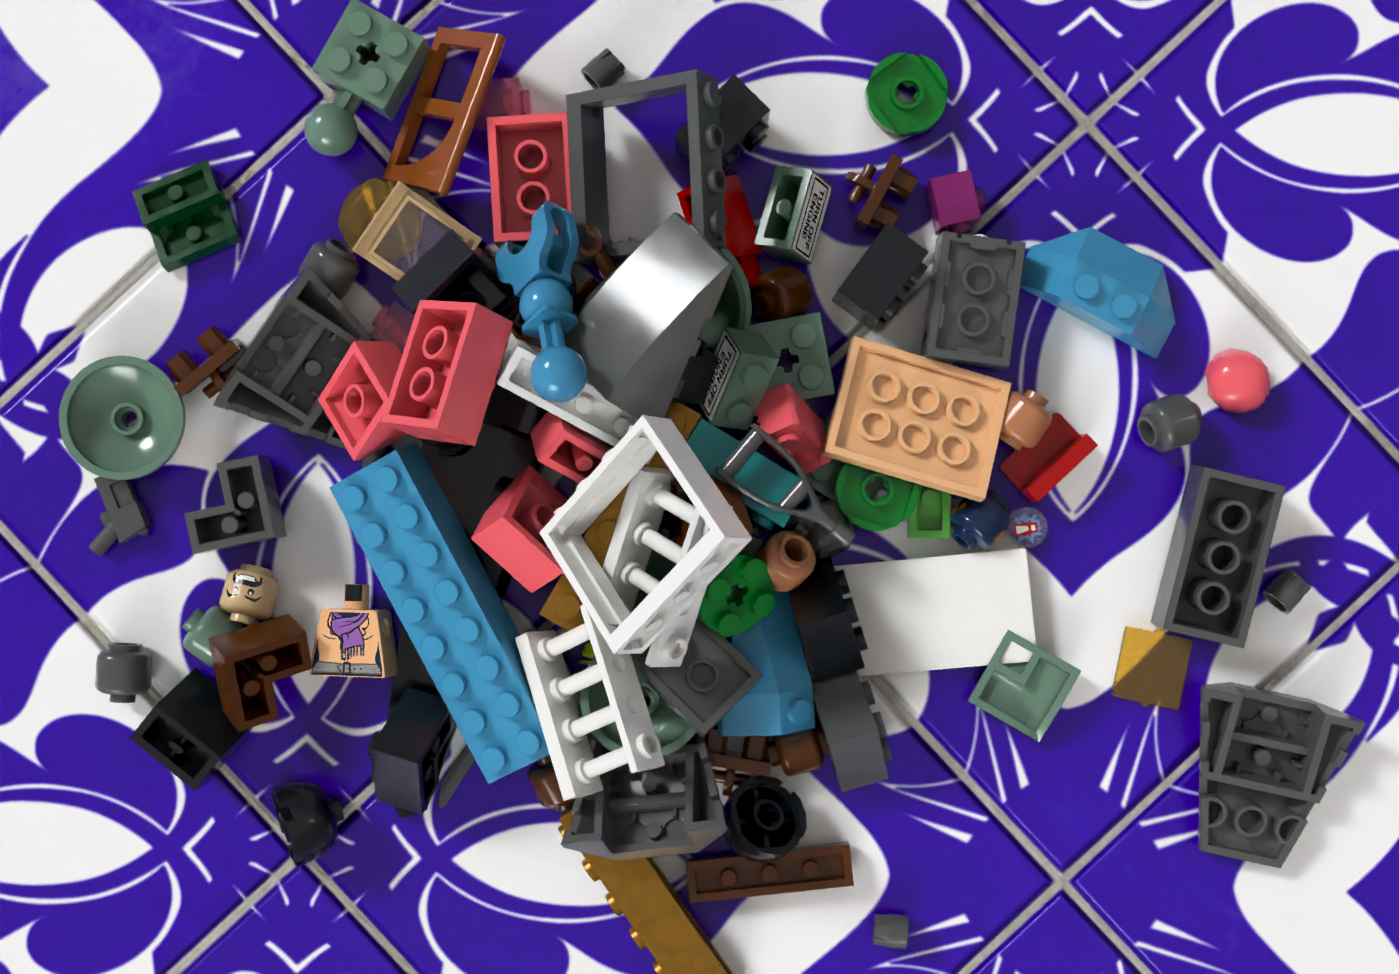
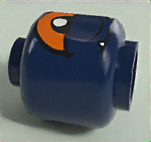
[950,489,1011,550]

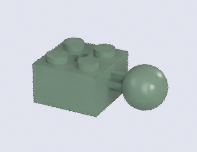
[304,0,431,157]
[747,312,835,402]

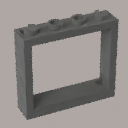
[566,69,728,266]

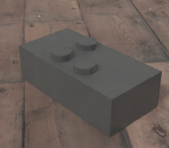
[1151,465,1286,648]

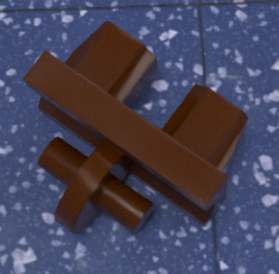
[844,154,918,231]
[166,326,245,399]
[704,726,771,796]

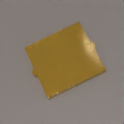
[1111,626,1193,710]

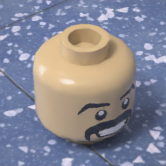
[219,564,280,626]

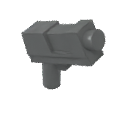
[89,477,152,556]

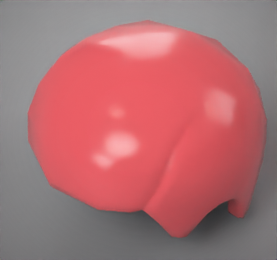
[1204,348,1270,414]

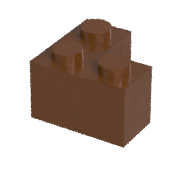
[208,614,312,732]

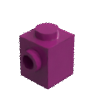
[925,170,985,236]

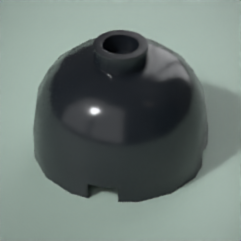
[723,775,807,863]
[271,780,344,867]

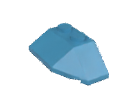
[1020,227,1176,359]

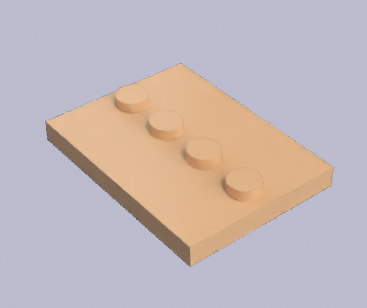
[822,336,1011,503]

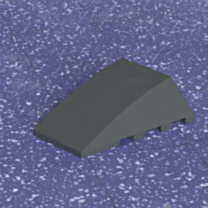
[564,212,734,419]
[213,265,388,459]
[1198,682,1366,868]
[561,696,728,861]

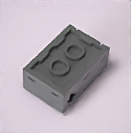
[920,231,1026,371]

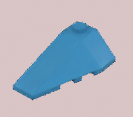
[718,587,815,736]

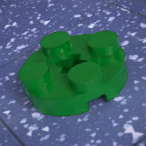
[865,52,948,138]
[835,463,919,531]
[697,551,775,637]

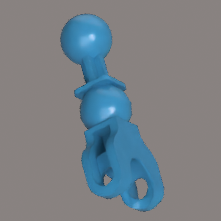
[495,201,587,403]

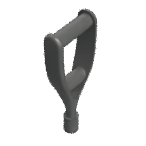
[715,423,855,547]

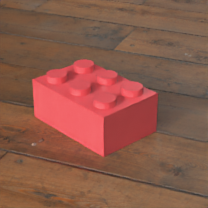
[486,112,572,249]
[381,300,514,446]

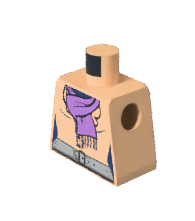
[309,584,398,678]

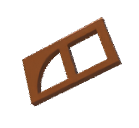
[382,27,506,196]

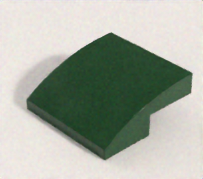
[132,160,243,273]

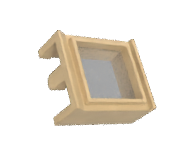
[352,181,483,281]

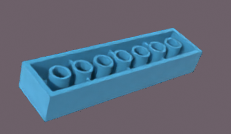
[329,443,550,784]

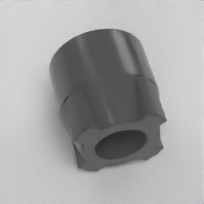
[581,48,625,89]
[1262,569,1311,614]
[872,914,909,949]

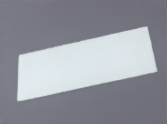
[795,548,1036,680]

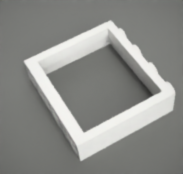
[539,415,752,654]

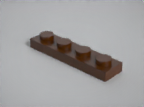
[685,841,854,903]

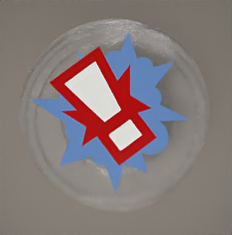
[1005,507,1048,548]

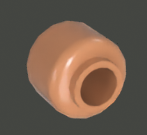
[999,388,1053,452]
[756,530,816,592]

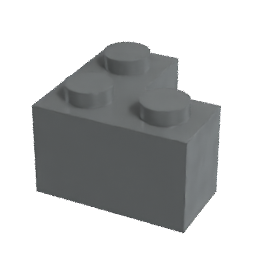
[184,455,287,554]
[811,670,892,793]

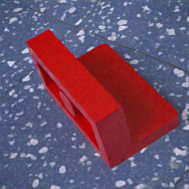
[998,413,1098,502]

